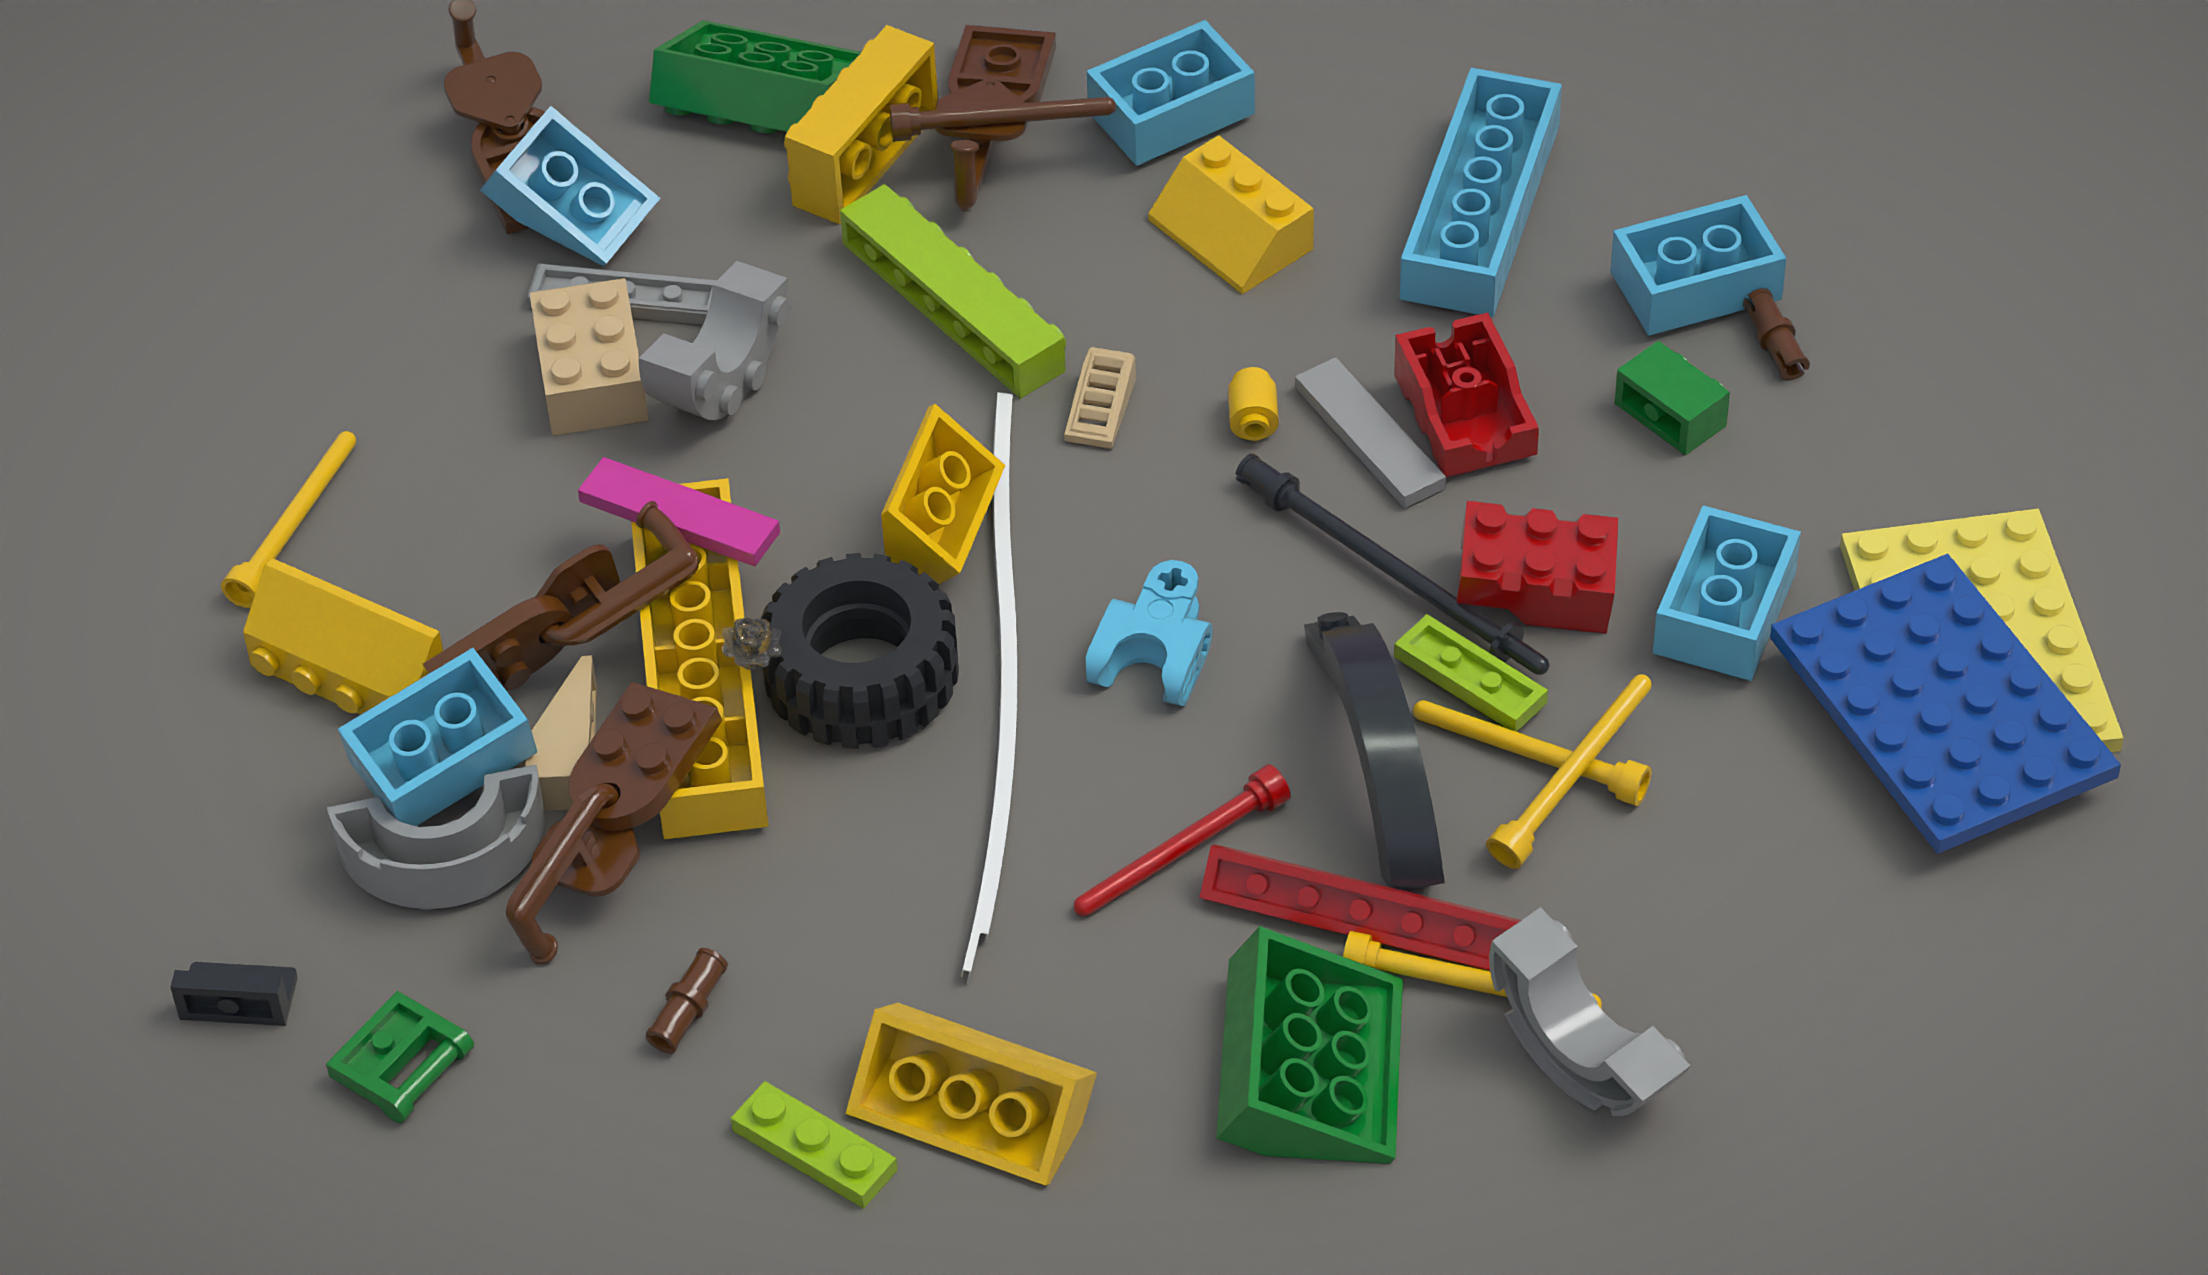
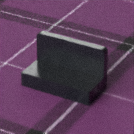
[170,962,298,1026]

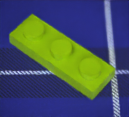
[1394,614,1548,732]
[731,1081,898,1209]

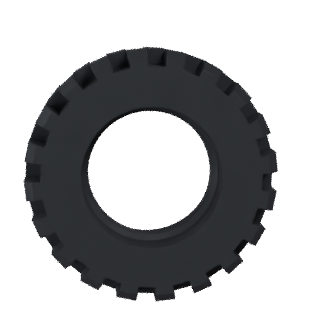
[759,553,959,749]

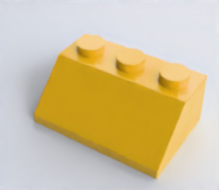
[1148,135,1314,295]
[881,403,1006,584]

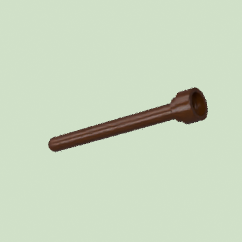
[889,97,1116,142]

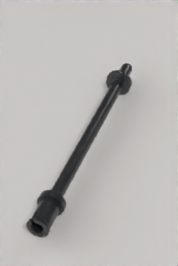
[1235,453,1550,675]

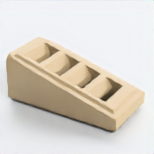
[1064,347,1136,449]

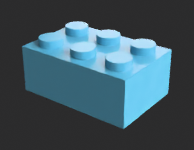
[1086,20,1255,166]
[1610,195,1787,336]
[1653,505,1801,681]
[338,648,537,826]

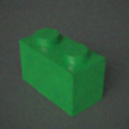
[1614,341,1730,456]

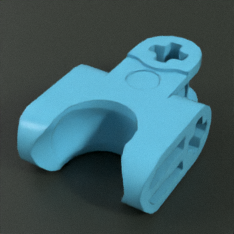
[1086,560,1213,706]

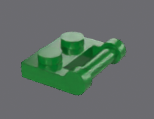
[326,991,474,1123]

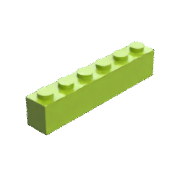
[840,184,1066,399]

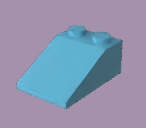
[480,106,660,267]

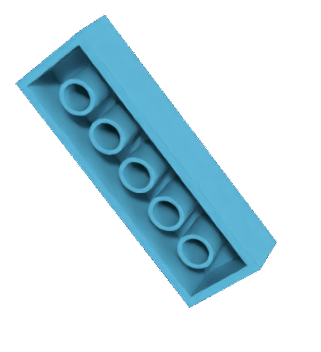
[1400,68,1562,317]

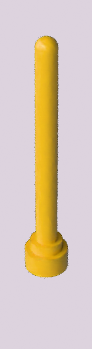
[221,431,356,608]
[1486,674,1652,869]
[1413,700,1652,806]
[1343,931,1602,1008]

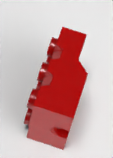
[1394,312,1539,477]
[1457,501,1619,634]

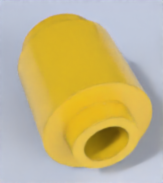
[1228,367,1279,441]

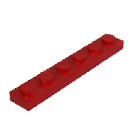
[1199,844,1521,971]

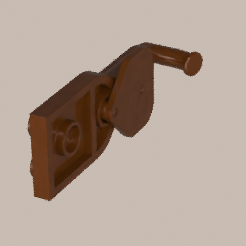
[444,0,545,235]
[935,25,1056,212]
[422,501,699,690]
[505,682,723,964]

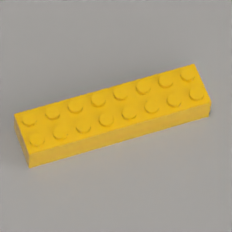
[631,478,769,839]

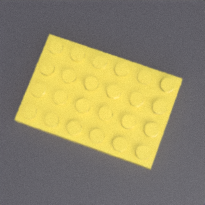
[1840,508,2124,752]

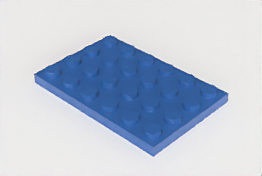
[1770,553,2121,854]

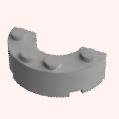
[638,261,791,420]
[327,764,545,910]
[1489,907,1691,1116]

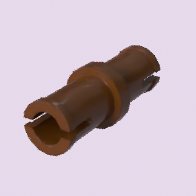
[1742,288,1810,380]
[645,948,728,1054]

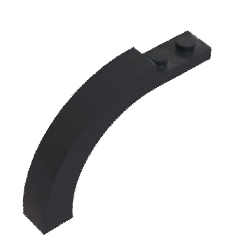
[1304,612,1445,891]

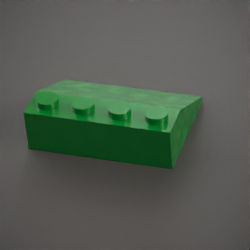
[649,20,862,133]
[1216,926,1403,1164]

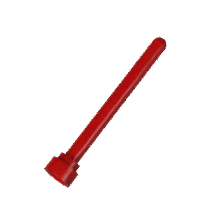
[1073,764,1291,917]

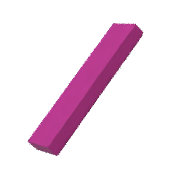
[578,457,780,567]

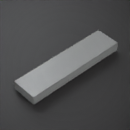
[527,264,717,325]
[1295,357,1446,509]

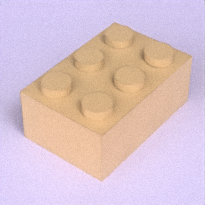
[529,278,649,436]

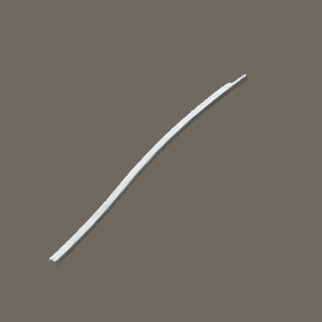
[961,392,1017,984]

